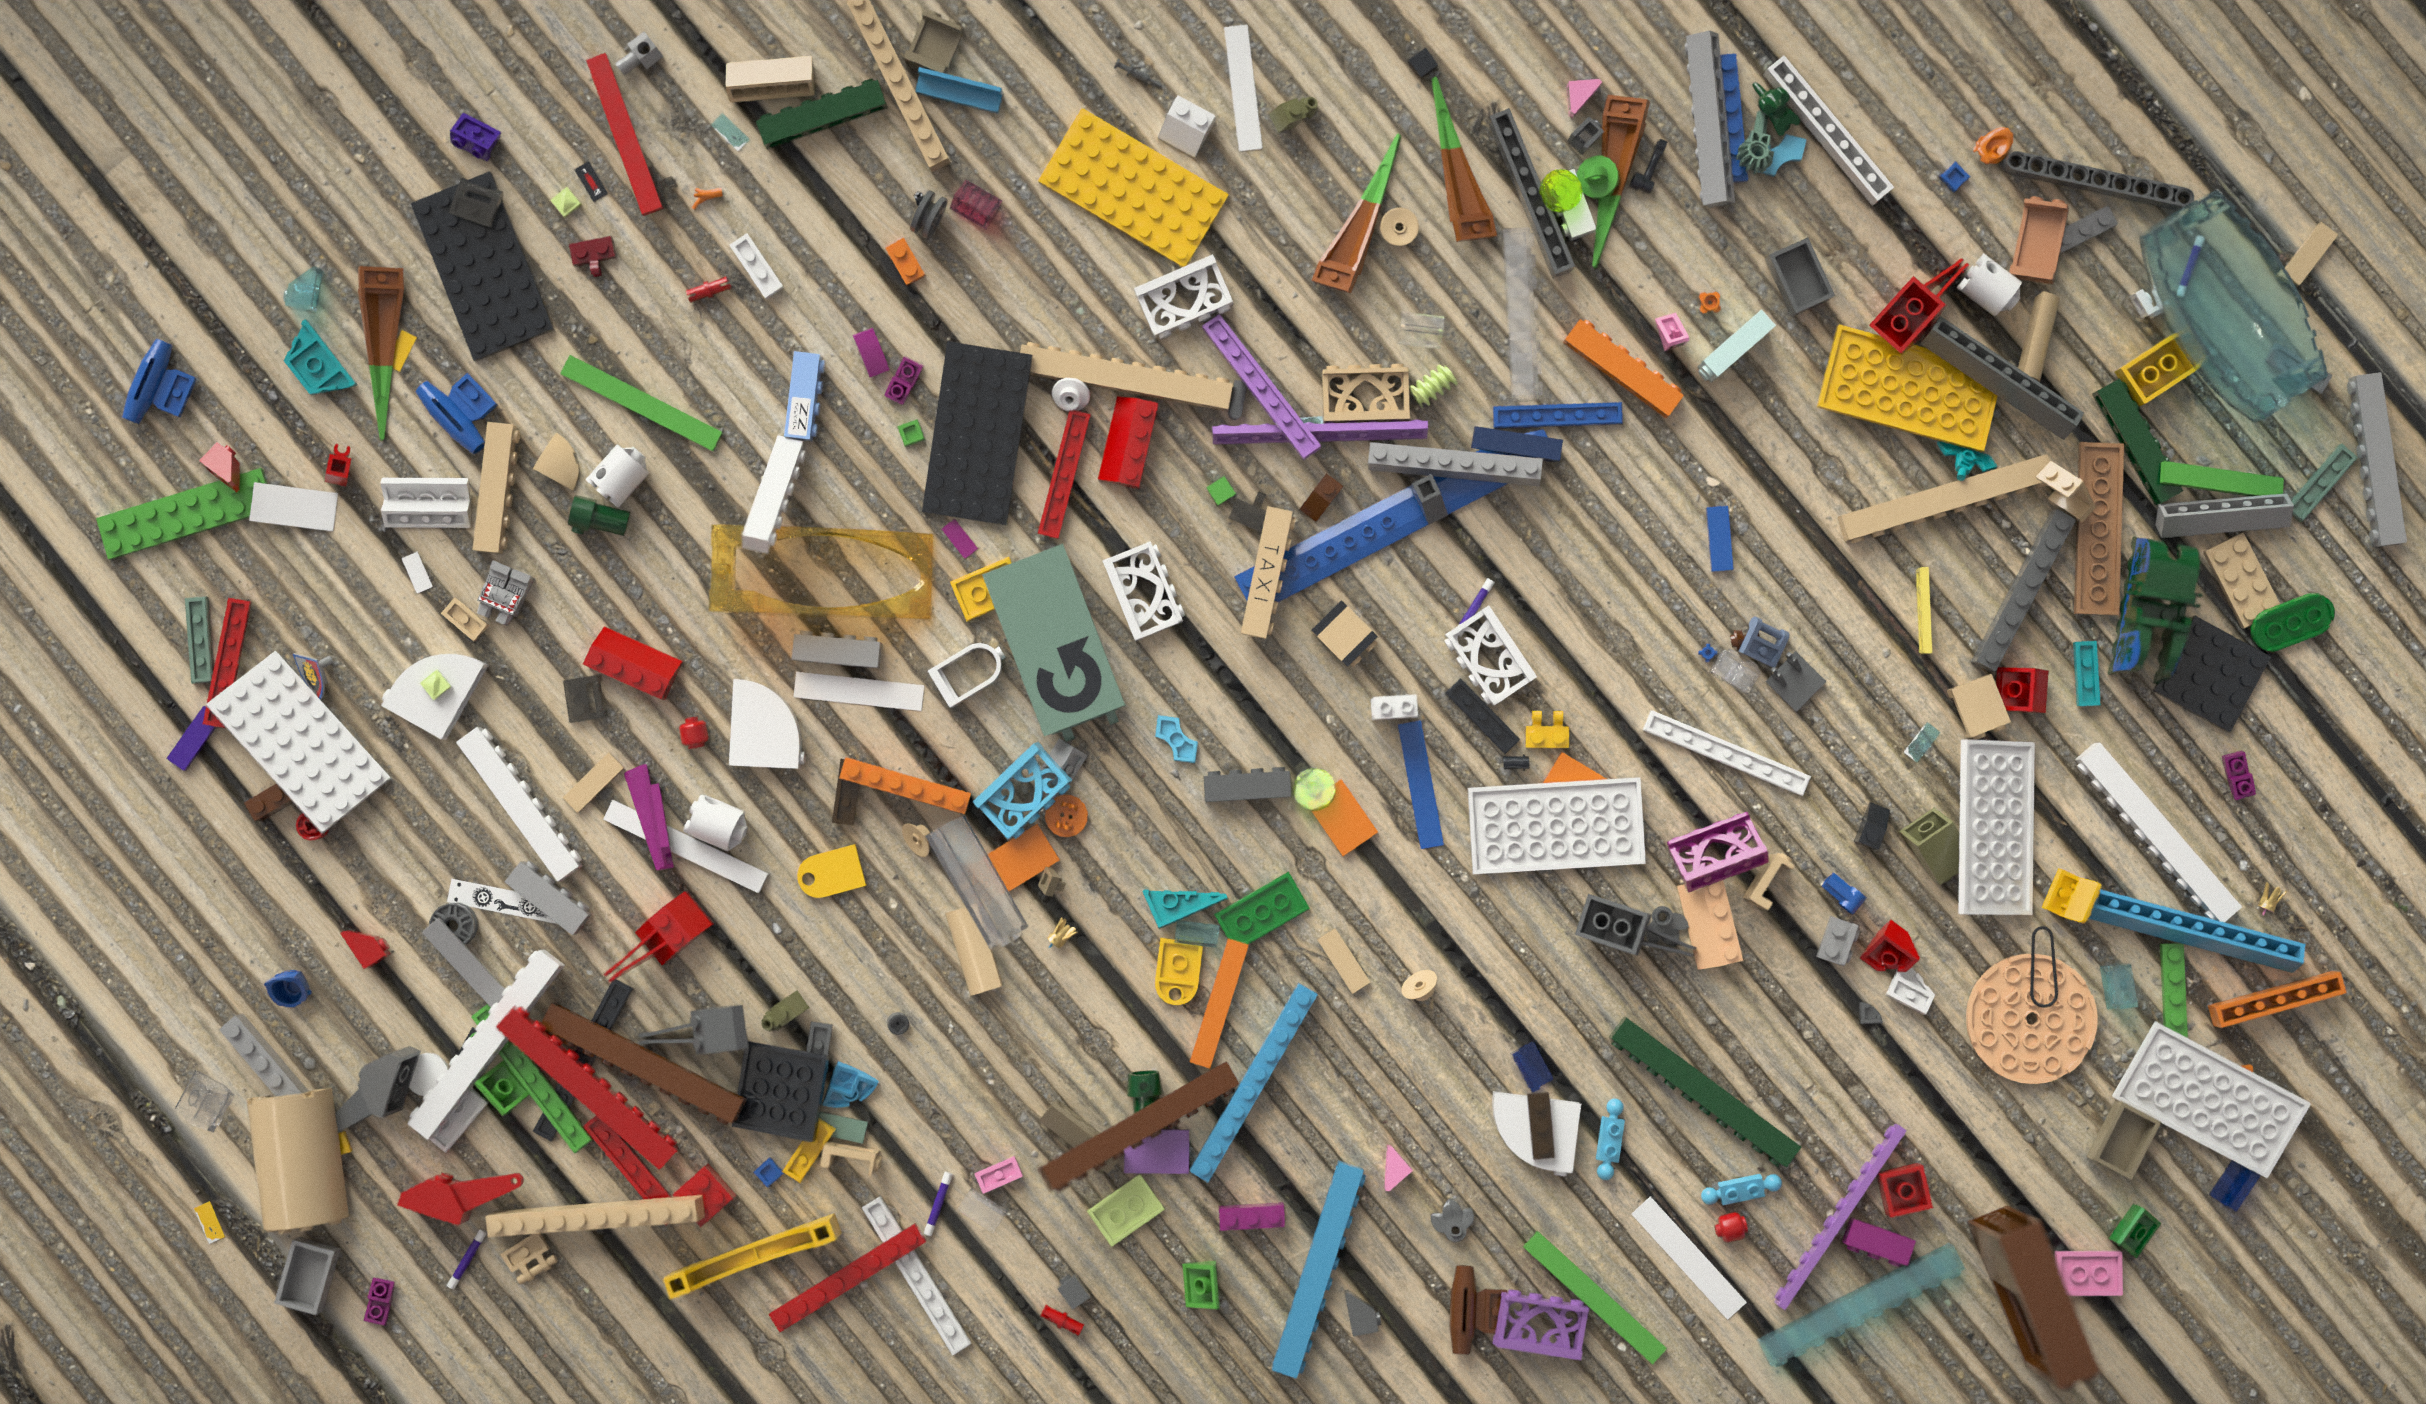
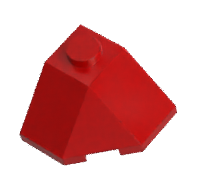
[1860,919,1920,972]

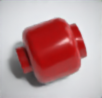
[679,716,709,749]
[1714,1212,1748,1243]

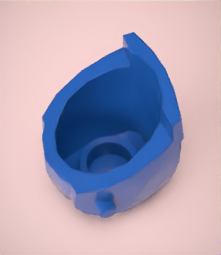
[264,970,312,1007]

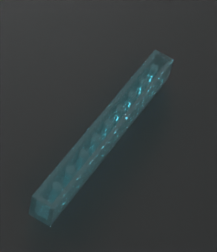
[1756,1243,1965,1367]

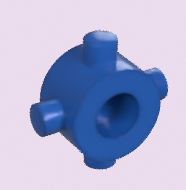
[1698,643,1717,662]

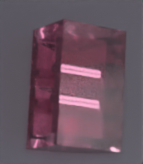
[949,180,1003,230]

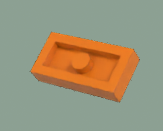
[885,237,926,286]

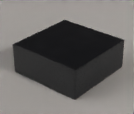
[1408,48,1438,79]

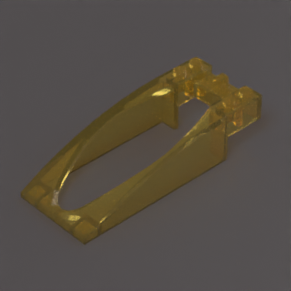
[709,524,933,620]

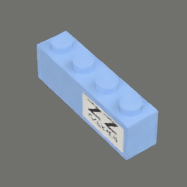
[784,351,825,442]

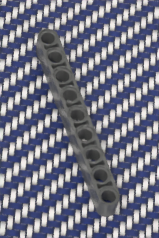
[2002,151,2194,211]

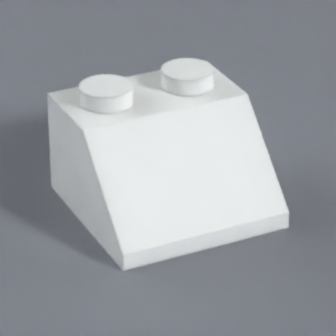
[1158,95,1215,158]

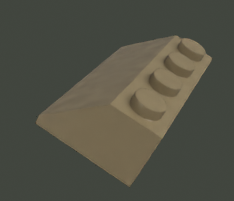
[1039,1098,1121,1174]

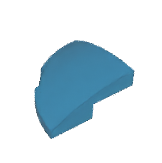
[822,1061,879,1108]

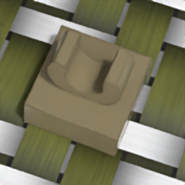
[1038,867,1066,897]

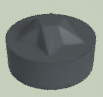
[887,1012,909,1035]

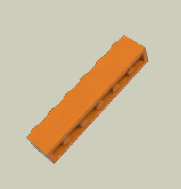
[1563,319,1684,419]
[839,757,971,814]
[2208,971,2347,1028]

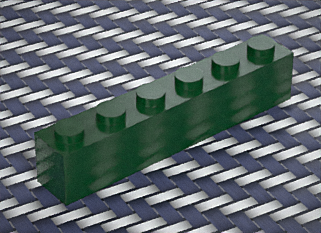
[756,79,888,149]
[2092,379,2183,505]

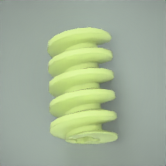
[1409,365,1458,408]

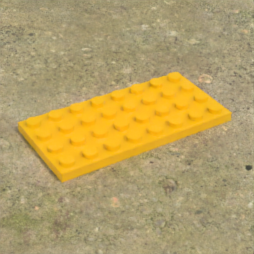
[1038,108,1229,267]
[1817,324,1998,452]

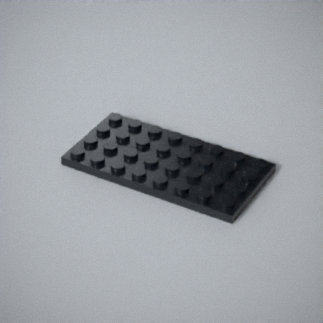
[411,171,555,362]
[922,341,1033,525]

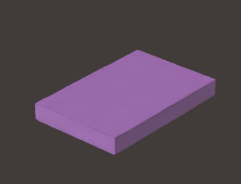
[1124,1129,1189,1174]

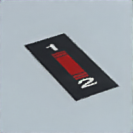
[574,161,608,202]

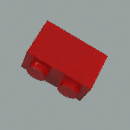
[1996,667,2049,713]

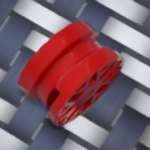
[296,813,330,840]

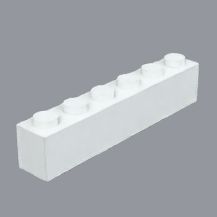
[742,436,806,554]

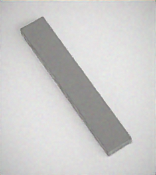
[422,917,505,1007]

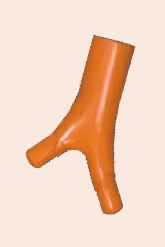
[692,188,723,210]

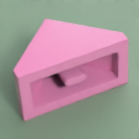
[1567,79,1602,118]
[1655,313,1689,351]
[1384,1145,1413,1191]

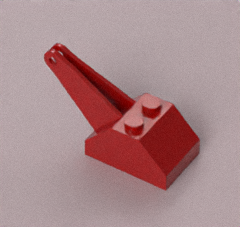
[1869,258,1970,354]
[603,891,714,983]
[397,1172,524,1226]

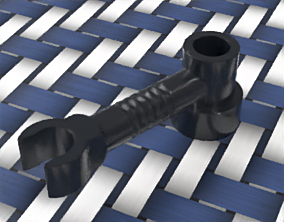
[1629,139,1668,194]

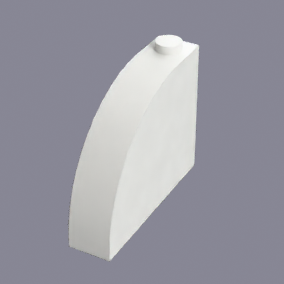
[381,654,489,740]
[729,679,805,769]
[1492,1091,1581,1176]

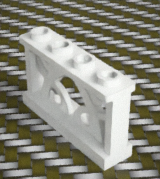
[1134,255,1233,339]
[1102,541,1185,641]
[1444,605,1537,706]

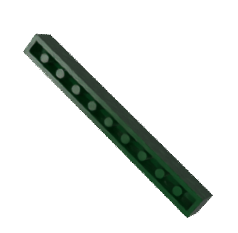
[1609,1016,1801,1168]

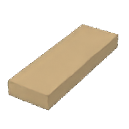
[2280,222,2338,286]
[562,752,625,813]
[1317,928,1370,994]

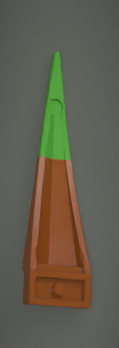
[1432,76,1497,242]
[1592,95,1650,268]
[1311,133,1401,294]
[358,266,404,441]

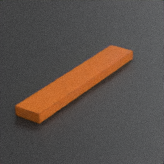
[1190,938,1249,1068]

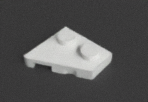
[1885,968,1935,1015]

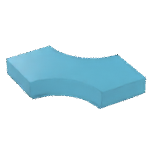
[1758,134,1807,176]
[1155,715,1198,763]

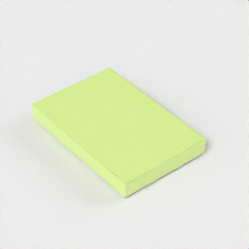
[1087,1174,1165,1247]

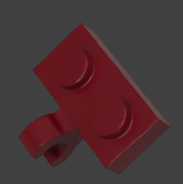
[569,236,616,278]

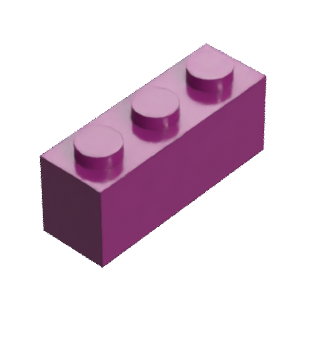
[1219,1202,1285,1231]
[1842,1217,1916,1267]

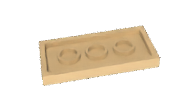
[2203,532,2280,629]

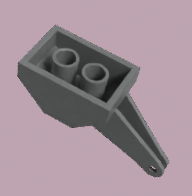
[1575,894,1697,957]
[638,1005,749,1055]
[335,1046,421,1133]

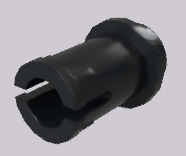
[1503,754,1530,771]

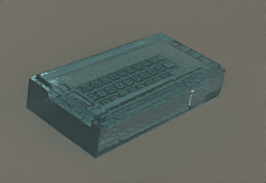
[1174,921,1220,948]

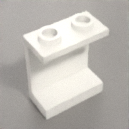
[1371,695,1418,721]

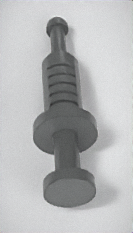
[1114,58,1161,87]

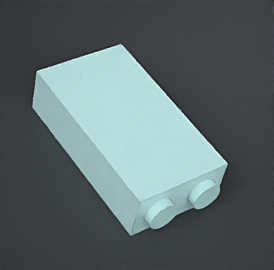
[1697,309,1776,382]

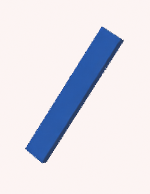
[1493,402,1623,429]

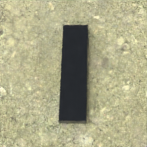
[1445,678,1521,755]

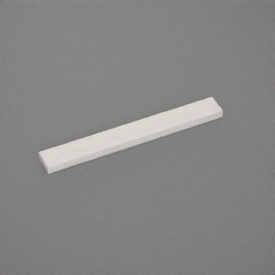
[1643,710,1811,796]
[603,800,769,893]
[862,1196,971,1355]

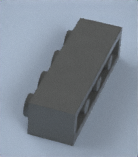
[1204,767,1291,802]

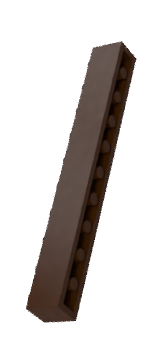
[541,1003,747,1125]
[1038,1061,1239,1193]

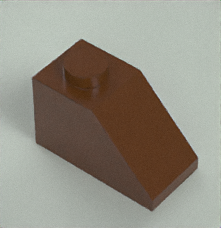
[1299,473,1343,522]

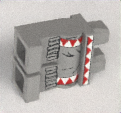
[477,560,535,626]

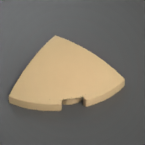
[533,433,579,491]

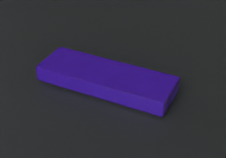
[166,706,217,771]

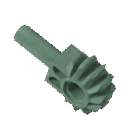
[1736,110,1774,175]

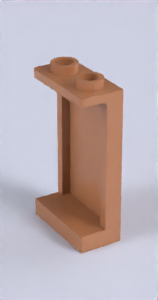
[2009,196,2069,284]

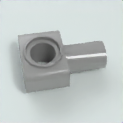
[615,32,664,76]

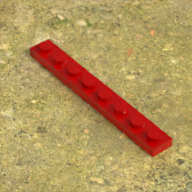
[768,1223,927,1333]

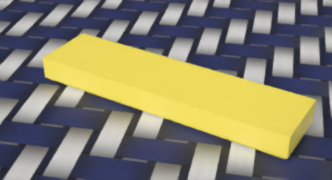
[1916,567,1932,654]

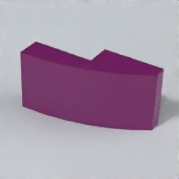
[852,328,890,377]
[884,356,924,405]
[2221,750,2256,800]
[363,1277,395,1326]

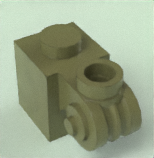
[1269,97,1318,133]
[761,990,810,1032]

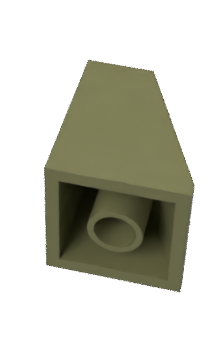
[1899,807,1960,885]

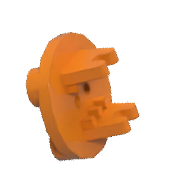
[1045,795,1088,837]

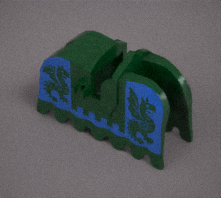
[2108,536,2202,684]

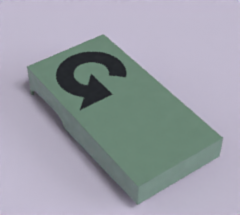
[982,544,1126,742]

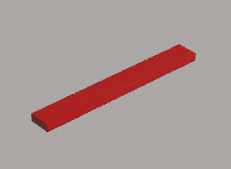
[586,52,663,216]

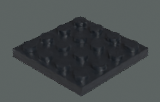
[2153,615,2271,732]
[732,1041,829,1142]

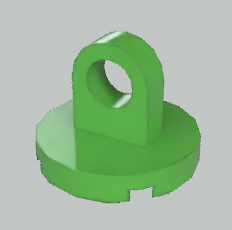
[1577,156,1620,199]

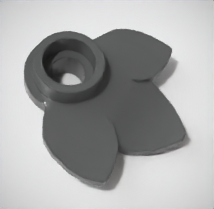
[1646,906,1689,947]
[1430,1199,1474,1242]

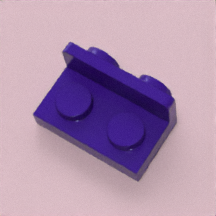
[450,113,501,161]

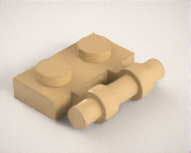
[500,1233,558,1285]

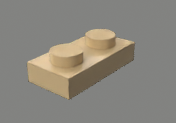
[441,597,489,642]

